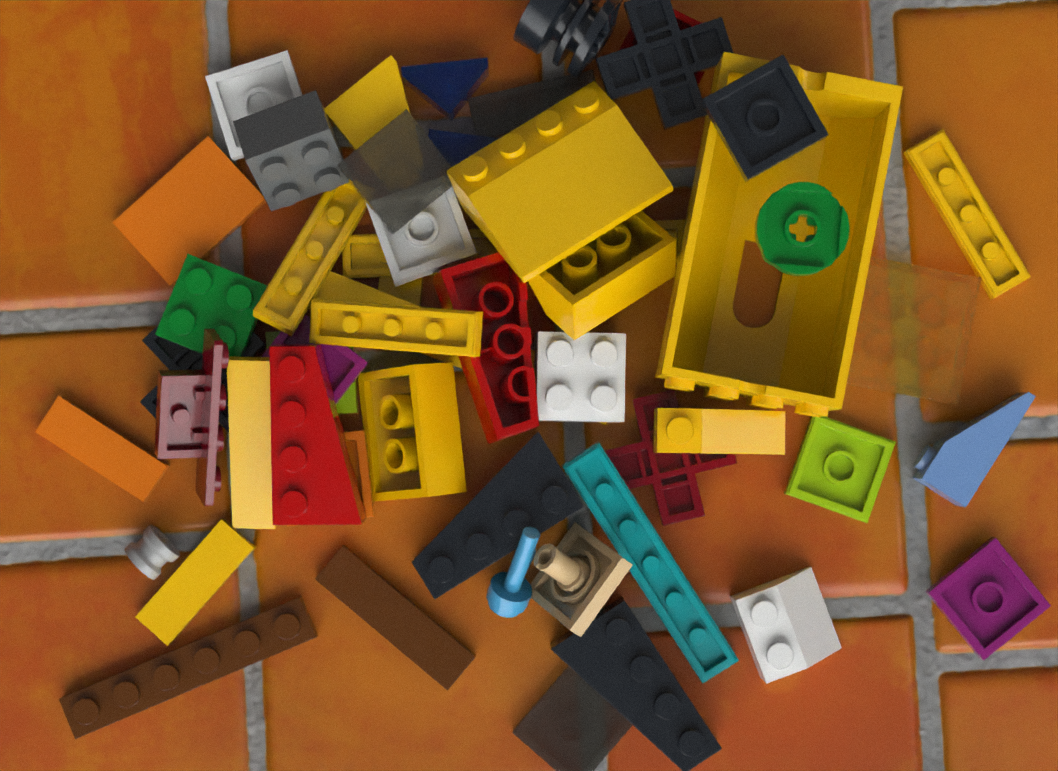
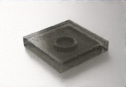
[337,109,452,234]
[512,666,632,771]

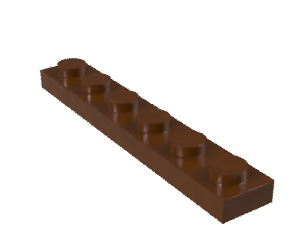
[59,596,318,739]

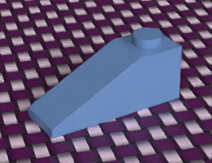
[913,392,1036,507]

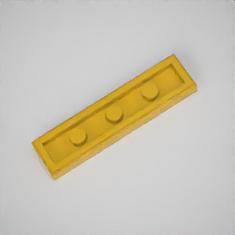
[903,129,1031,300]
[253,178,375,336]
[309,299,483,357]
[227,356,277,529]

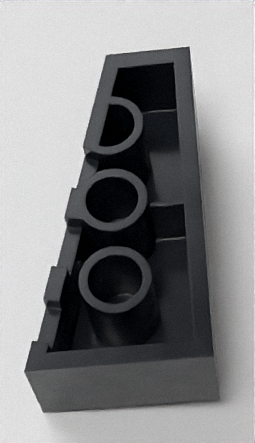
[412,432,585,599]
[550,596,722,771]

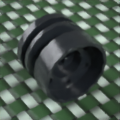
[513,0,623,78]

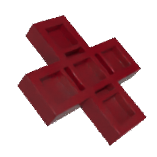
[605,389,737,526]

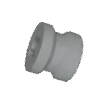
[124,525,180,580]

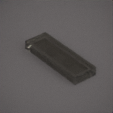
[468,69,596,142]

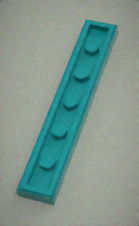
[562,441,739,684]

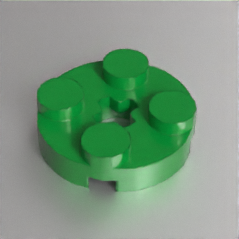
[755,182,850,276]

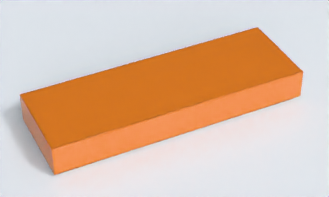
[35,395,170,502]

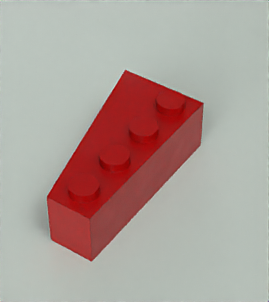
[432,252,539,444]
[269,344,366,525]

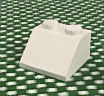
[730,567,842,684]

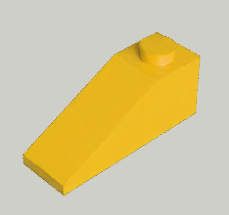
[653,408,785,455]

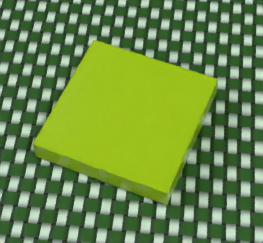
[784,416,896,523]

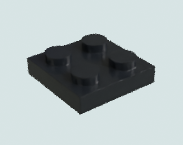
[701,54,829,182]

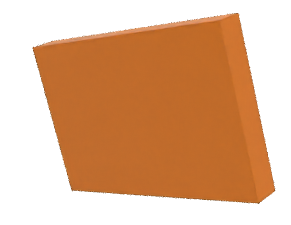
[112,136,266,287]

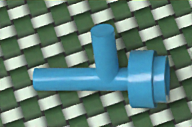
[486,527,540,618]

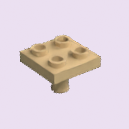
[530,522,632,637]

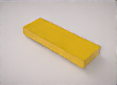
[135,519,256,646]

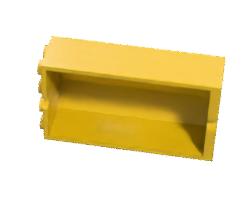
[655,52,903,418]

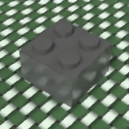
[233,90,352,212]

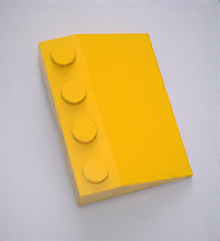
[446,81,674,283]

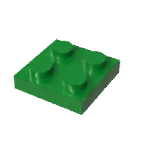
[155,254,268,357]

